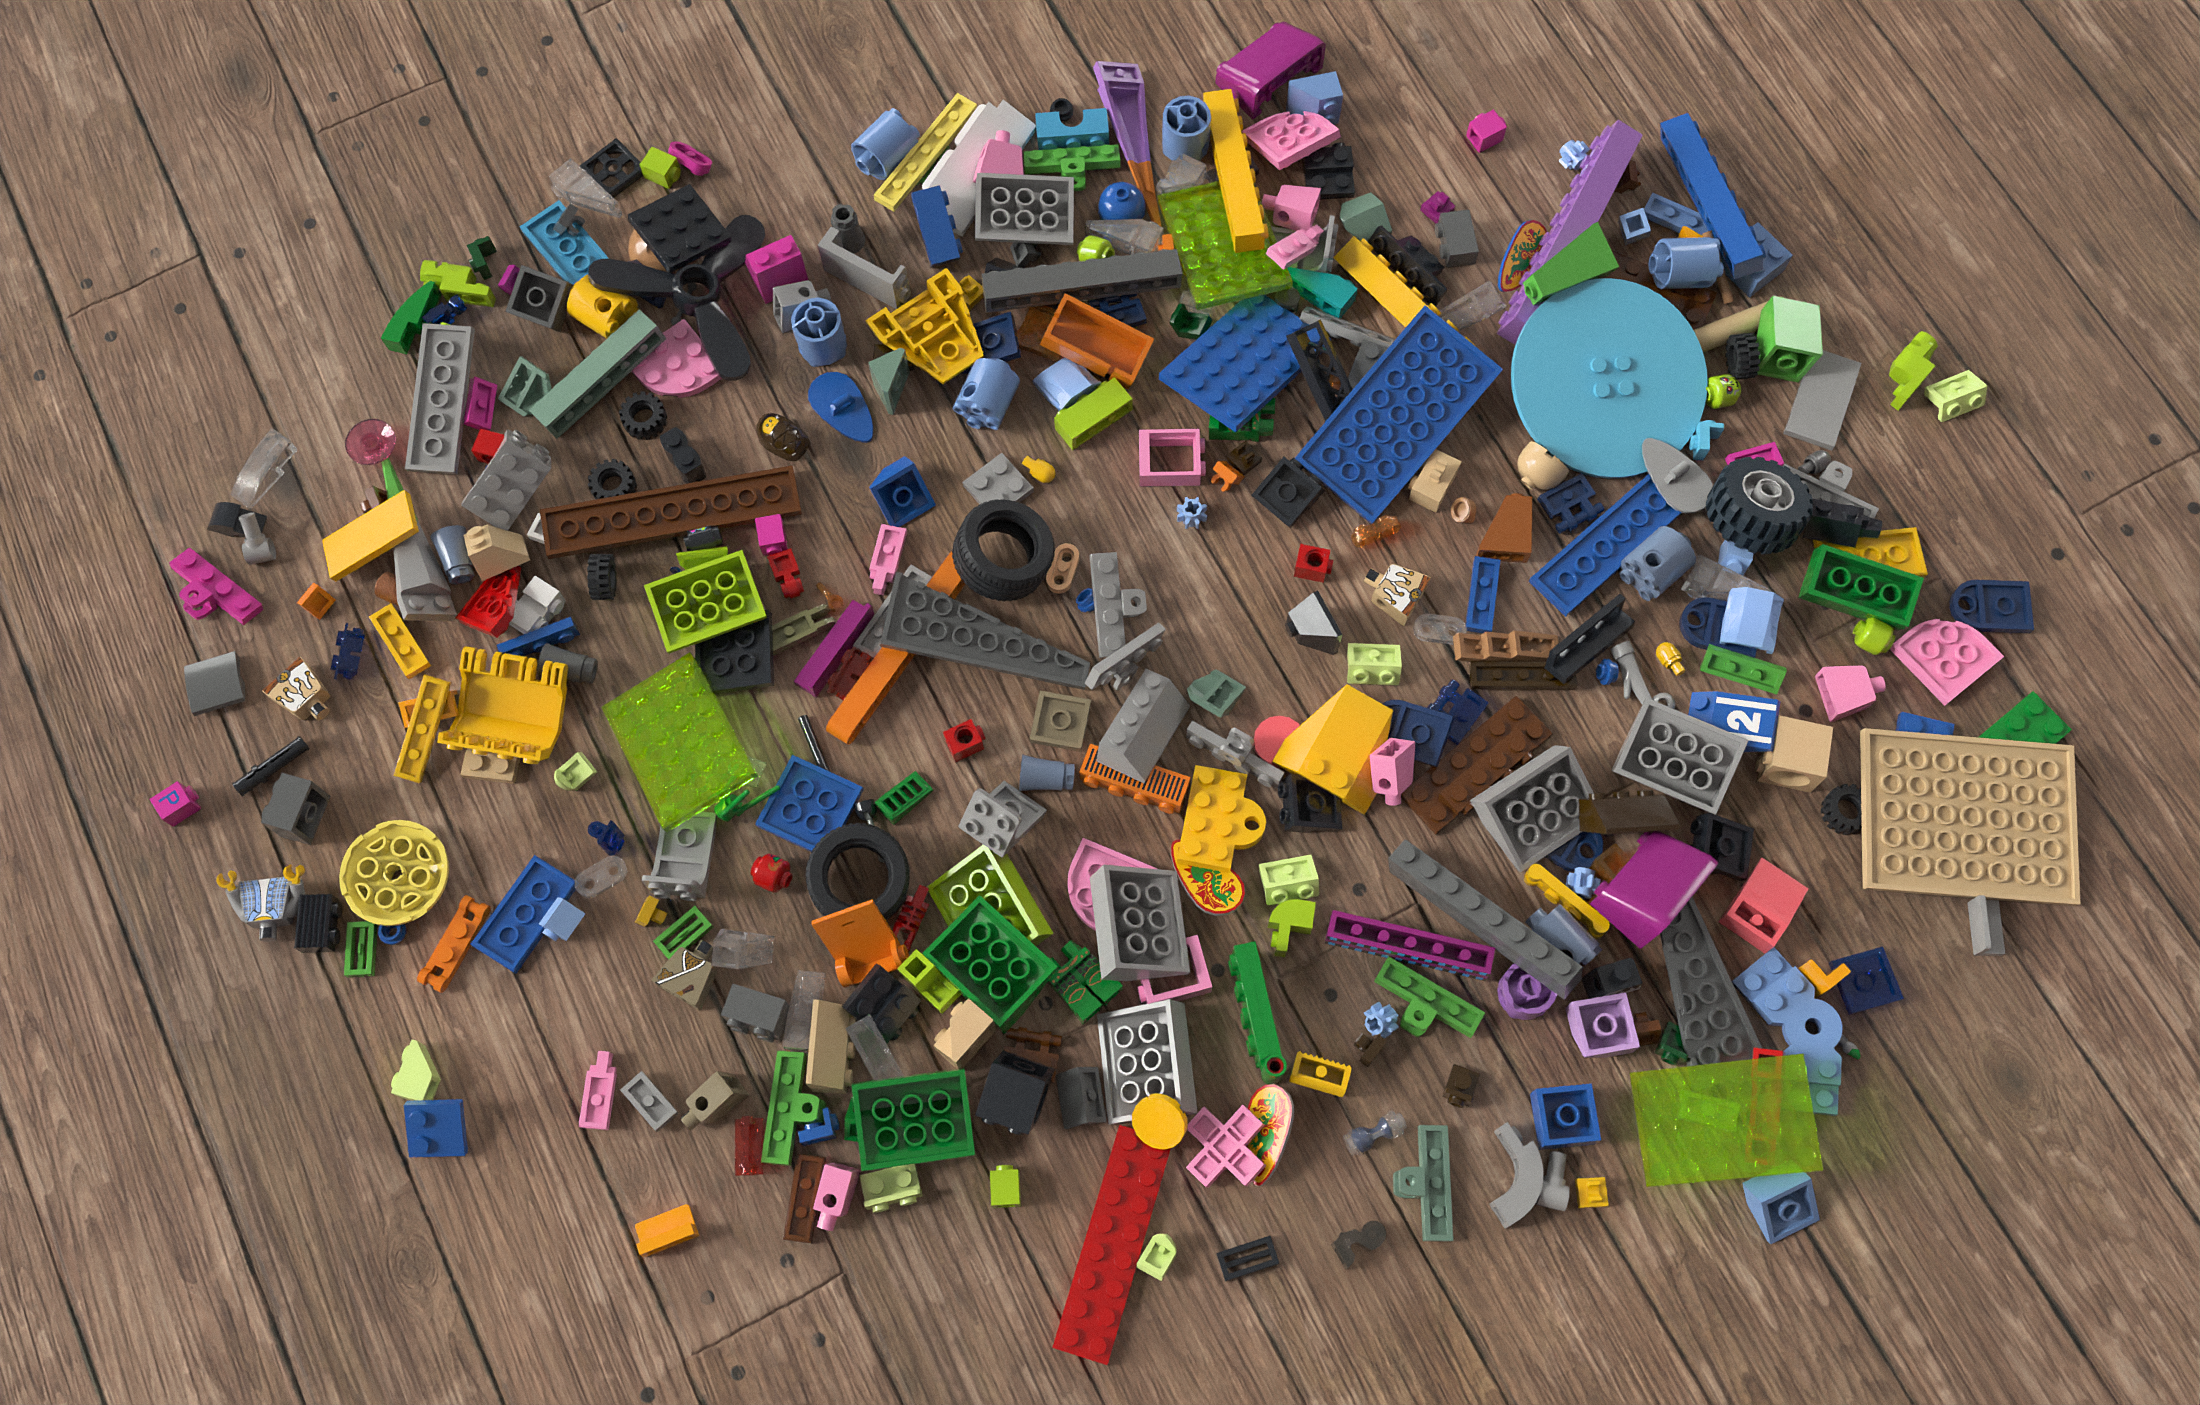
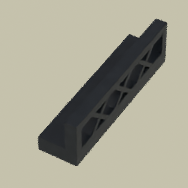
[1286,319,1353,422]
[1545,594,1635,684]

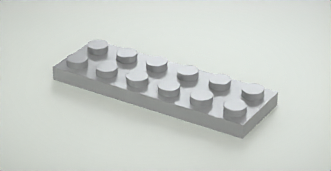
[405,324,475,475]

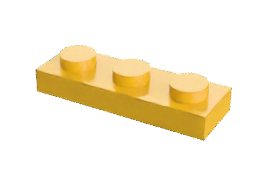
[369,603,431,679]

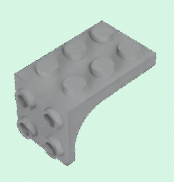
[1247,215,1339,276]
[461,429,551,531]
[958,781,1047,857]
[642,808,718,901]

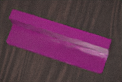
[794,600,875,698]

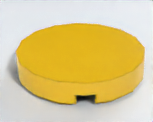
[1132,1093,1188,1150]

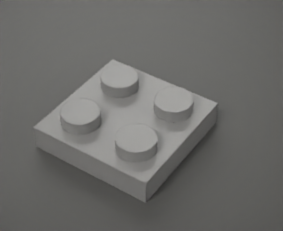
[963,453,1034,504]

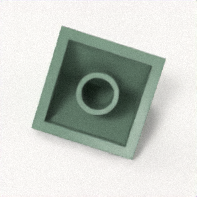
[868,348,910,415]

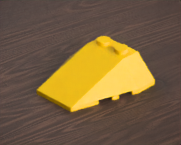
[865,268,984,384]
[1272,684,1393,815]

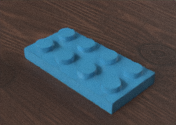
[520,200,609,285]

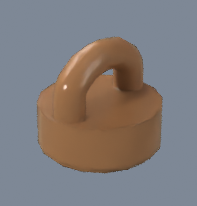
[1451,497,1476,523]

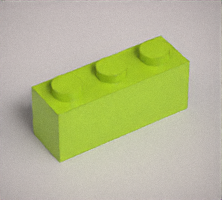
[1054,377,1133,450]

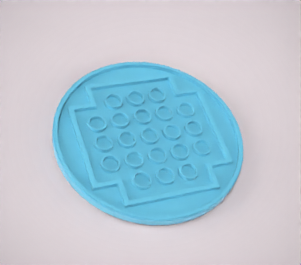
[1511,278,1708,479]

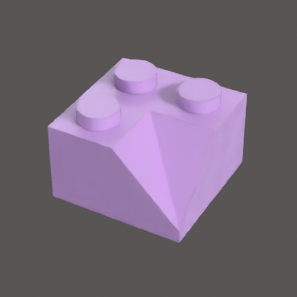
[1565,992,1640,1058]

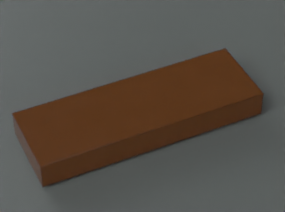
[783,1154,826,1244]

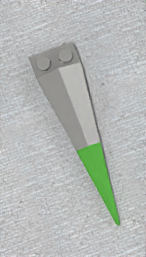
[381,451,457,621]

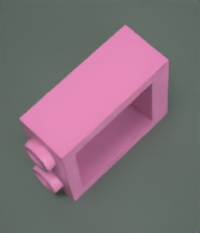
[1139,429,1206,486]
[1137,935,1212,1004]

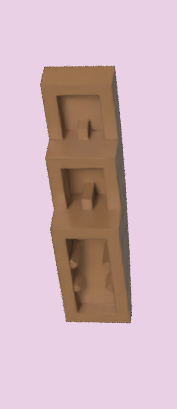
[1453,630,1558,662]

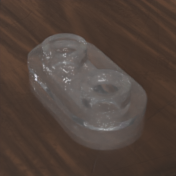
[1413,614,1467,645]
[575,856,627,898]

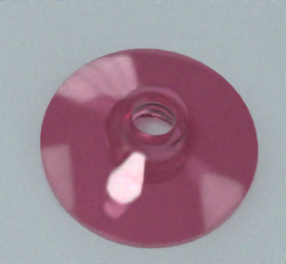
[345,419,396,465]

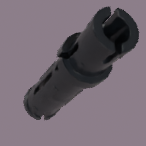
[232,736,310,797]

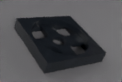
[579,138,644,200]

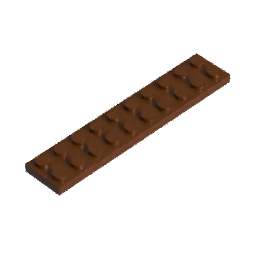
[540,465,802,559]

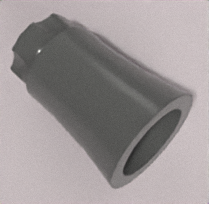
[831,204,866,254]
[537,643,598,683]

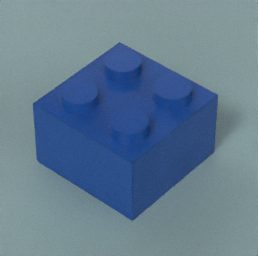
[1530,1083,1601,1150]

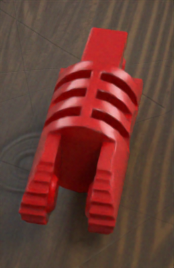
[892,885,929,953]

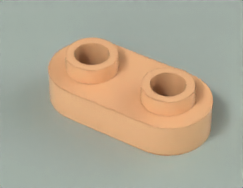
[1046,543,1079,594]

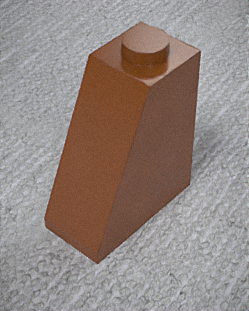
[1476,493,1532,563]

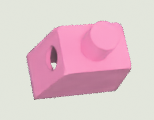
[973,130,1023,183]
[1262,185,1321,231]
[1815,666,1885,722]
[1370,738,1415,806]
[813,1162,861,1231]

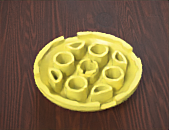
[339,820,449,926]

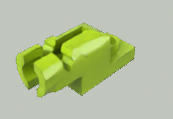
[420,260,496,307]
[1889,331,1938,411]

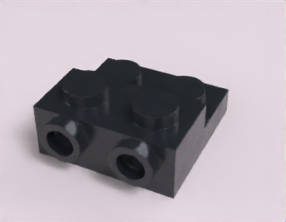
[1302,142,1355,200]
[1251,456,1325,528]
[1278,774,1342,833]
[1690,813,1754,881]
[842,963,922,1044]

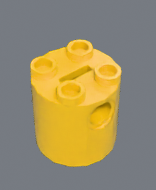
[567,274,640,339]

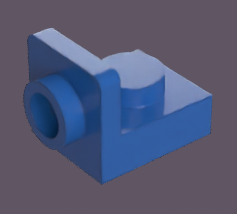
[798,1107,840,1146]

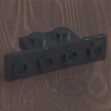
[1368,225,1447,306]

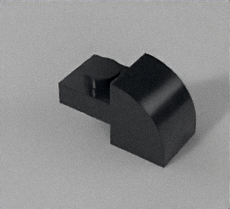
[207,502,267,538]

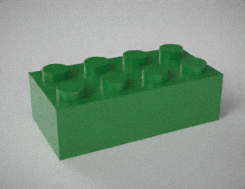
[1798,544,1924,631]

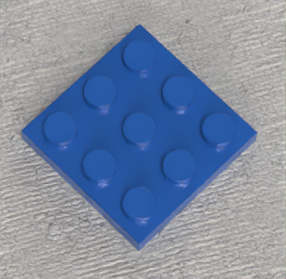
[755,755,864,852]

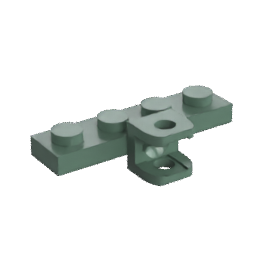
[1393,1125,1453,1242]

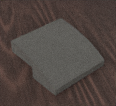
[184,651,246,716]

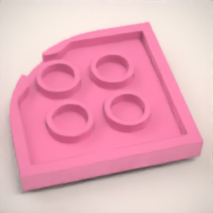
[1241,111,1341,170]
[631,319,722,398]
[1890,619,2004,706]
[1068,838,1157,931]

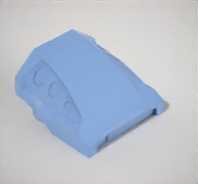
[1033,357,1101,411]
[1719,587,1784,654]

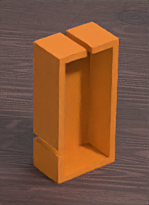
[1040,293,1154,390]

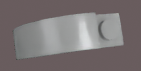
[1489,1122,1544,1229]

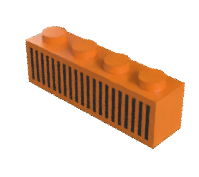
[1079,744,1191,814]

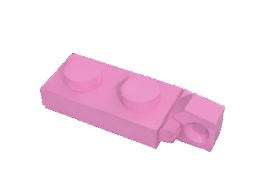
[1266,225,1324,270]
[869,524,907,595]
[579,1051,617,1130]

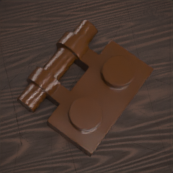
[1004,1026,1062,1084]

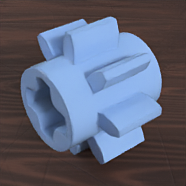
[1559,140,1590,170]
[1177,497,1207,529]
[1566,867,1601,900]
[1364,1002,1399,1038]

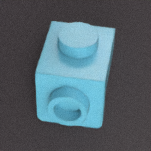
[1689,420,1724,461]

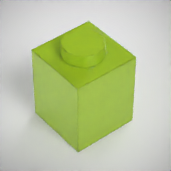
[640,147,681,189]
[990,1165,1021,1208]

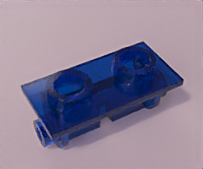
[330,623,365,680]
[588,820,625,859]

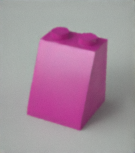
[745,235,809,304]

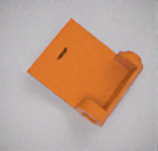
[812,899,909,988]

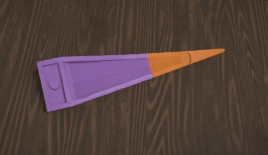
[1093,61,1162,236]

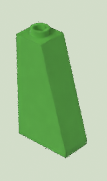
[1523,222,1619,305]

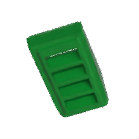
[875,771,933,825]

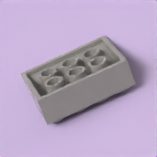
[975,173,1074,245]
[1611,698,1749,815]
[1470,745,1594,872]
[1090,865,1190,981]
[1097,999,1197,1125]

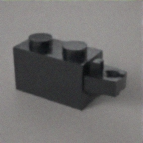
[1802,498,1882,548]

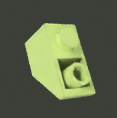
[391,1039,441,1101]

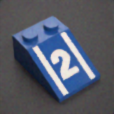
[1688,691,1780,752]

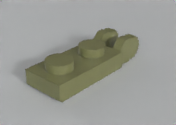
[772,604,836,656]

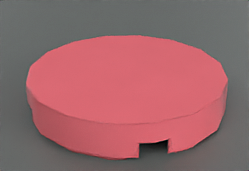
[1254,716,1300,768]

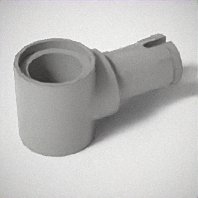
[239,513,276,565]
[1535,1151,1569,1211]

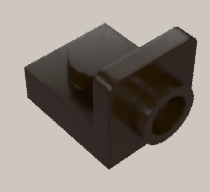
[1442,1064,1480,1108]

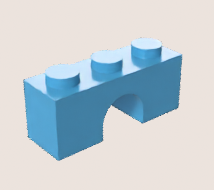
[1035,108,1109,150]

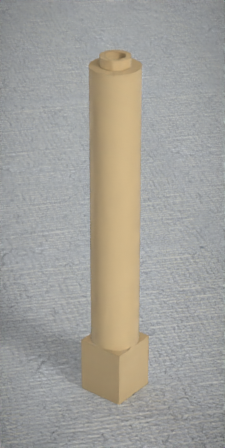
[1694,296,1782,352]

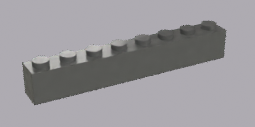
[982,249,1182,313]
[1388,839,1582,1000]

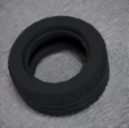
[952,499,1055,602]
[806,823,910,920]

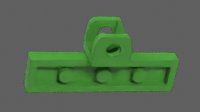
[1024,144,1121,191]
[1374,956,1485,1038]
[761,1051,826,1166]

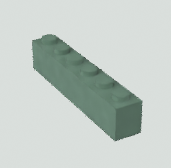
[529,310,666,439]

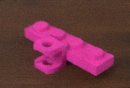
[169,547,264,625]

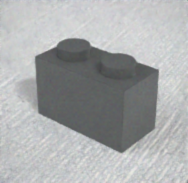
[1435,210,1479,268]

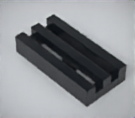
[1216,1236,1279,1282]

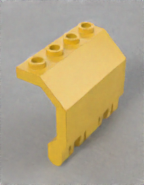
[437,646,568,764]

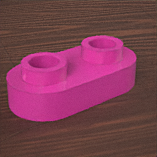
[668,141,712,176]

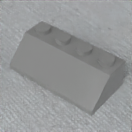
[1097,669,1190,783]

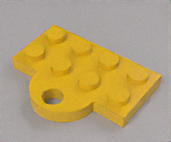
[1177,765,1266,873]

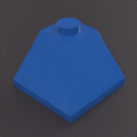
[869,456,936,527]

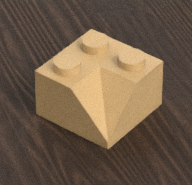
[933,998,997,1069]

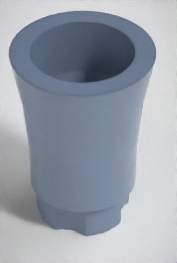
[430,525,475,585]
[1019,754,1075,791]

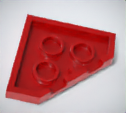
[455,566,521,638]

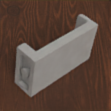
[818,227,911,309]

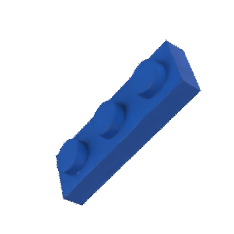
[1465,556,1501,633]
[497,617,580,657]

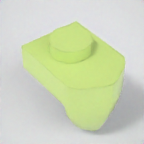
[554,752,597,791]
[1137,1233,1177,1281]

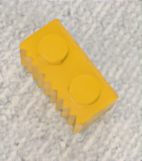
[1289,1051,1352,1097]

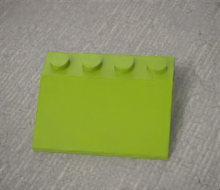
[644,550,767,654]
[927,845,1054,946]

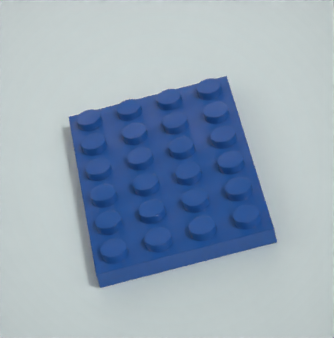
[1159,288,1331,433]

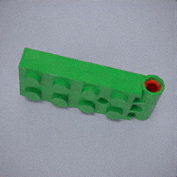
[1228,941,1287,1085]

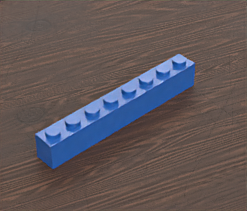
[1660,113,1766,280]

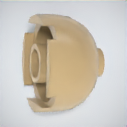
[1517,441,1569,490]

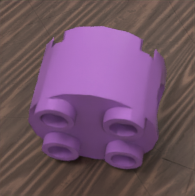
[1497,964,1557,1020]

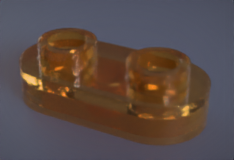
[1351,515,1401,548]

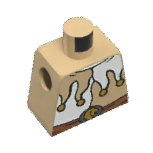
[1364,564,1431,626]
[262,657,330,721]

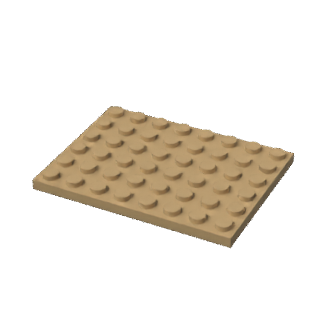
[1860,728,2080,906]

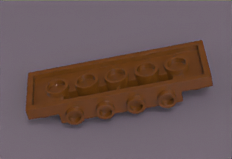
[1604,250,1717,330]
[1401,696,1553,835]

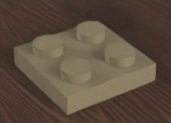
[1029,691,1091,752]

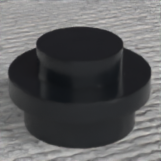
[1050,98,1074,122]

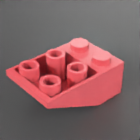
[1718,858,1808,954]

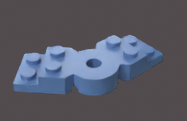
[1732,947,1842,1116]

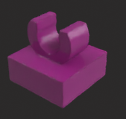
[1420,191,1455,224]
[498,265,520,296]

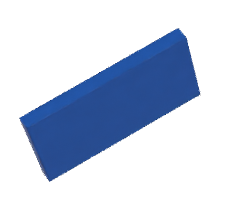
[470,855,580,974]

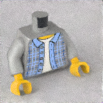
[216,864,305,942]

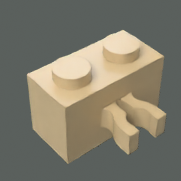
[1408,449,1462,513]

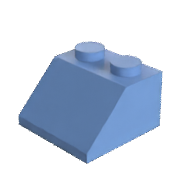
[1286,71,1343,125]
[1742,1159,1820,1244]

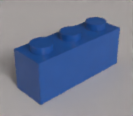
[911,185,963,267]

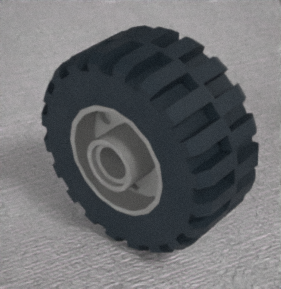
[1706,457,1814,554]

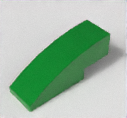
[381,281,442,354]

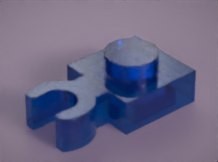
[422,295,467,325]

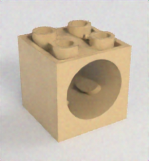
[1755,715,1833,793]

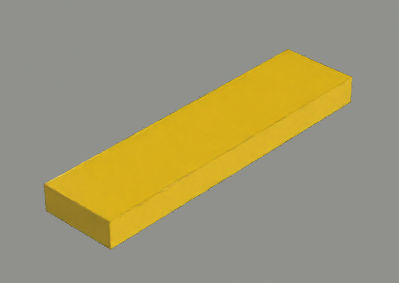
[394,675,452,783]

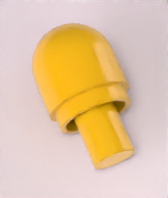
[1022,456,1056,483]
[1656,642,1686,676]

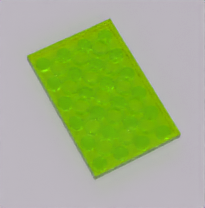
[1158,181,1293,310]
[601,652,758,833]
[1630,1054,1824,1187]

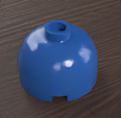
[1098,182,1146,232]

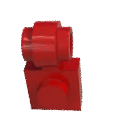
[767,548,804,599]

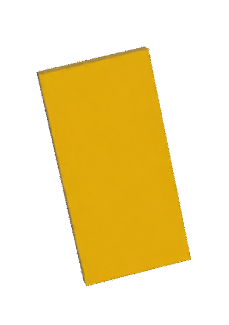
[322,490,419,582]
[1813,527,1928,578]

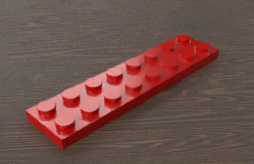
[1052,1125,1171,1366]

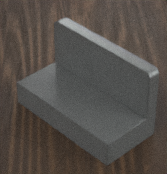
[1056,1067,1107,1129]

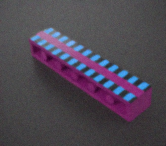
[1325,910,1495,981]

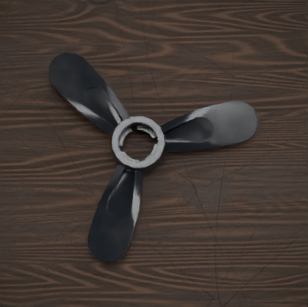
[588,215,765,381]

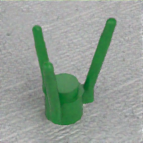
[714,767,781,822]

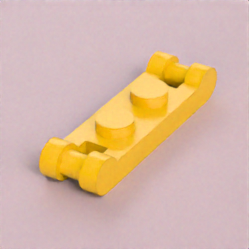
[1524,864,1610,939]

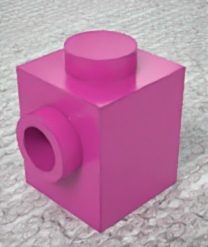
[1466,109,1507,153]

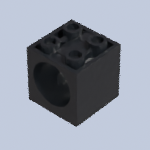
[975,1050,1055,1135]

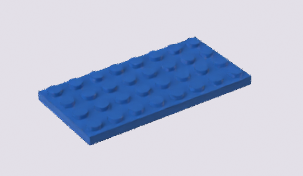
[1295,305,1503,525]

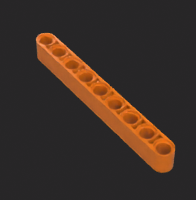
[826,551,966,745]

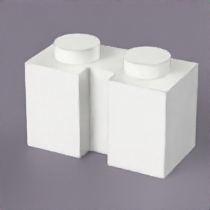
[509,576,566,634]

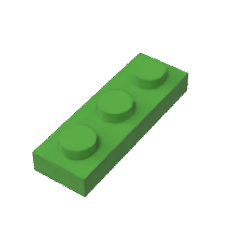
[1700,644,1787,694]

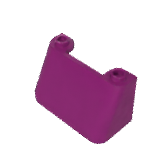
[1215,21,1326,120]
[1590,831,1719,949]

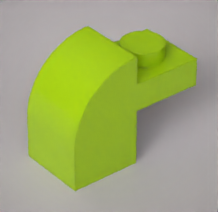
[1267,899,1316,957]
[897,949,961,1014]

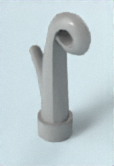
[1611,641,1676,709]

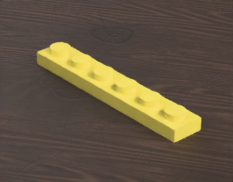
[874,93,977,212]

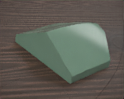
[1339,192,1392,242]
[498,356,552,417]
[1187,669,1246,718]

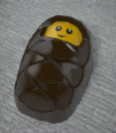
[756,413,810,461]

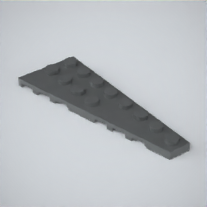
[880,571,1090,690]
[1660,897,1762,1092]

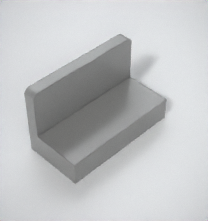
[1967,895,2005,956]

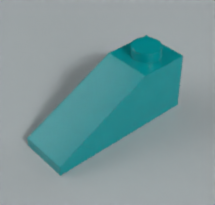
[1279,267,1358,319]

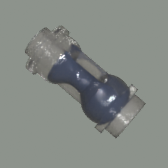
[1343,1110,1407,1156]

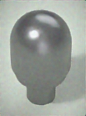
[1798,450,1831,474]

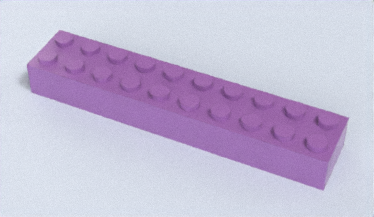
[1497,120,1642,345]

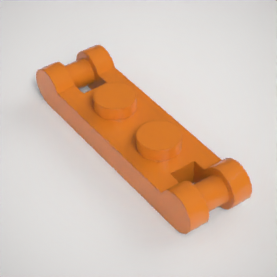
[417,895,491,993]

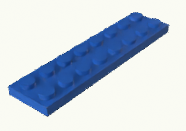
[1529,474,1683,617]

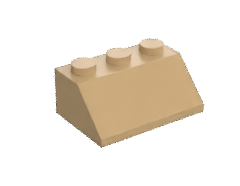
[806,999,857,1094]

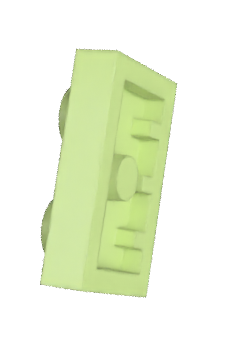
[1924,370,1987,422]
[1347,643,1402,685]
[1259,855,1319,905]
[859,1164,922,1213]

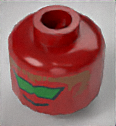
[750,853,793,893]

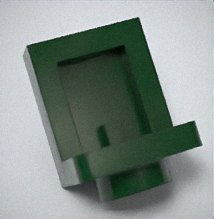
[466,236,497,280]
[1170,303,1213,340]
[1655,1022,1689,1066]

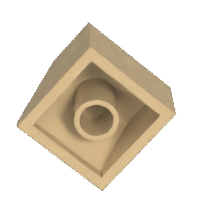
[463,524,530,581]

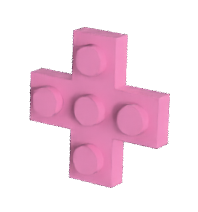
[1186,1105,1266,1188]

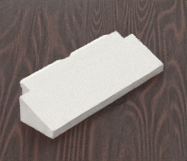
[922,99,1036,236]

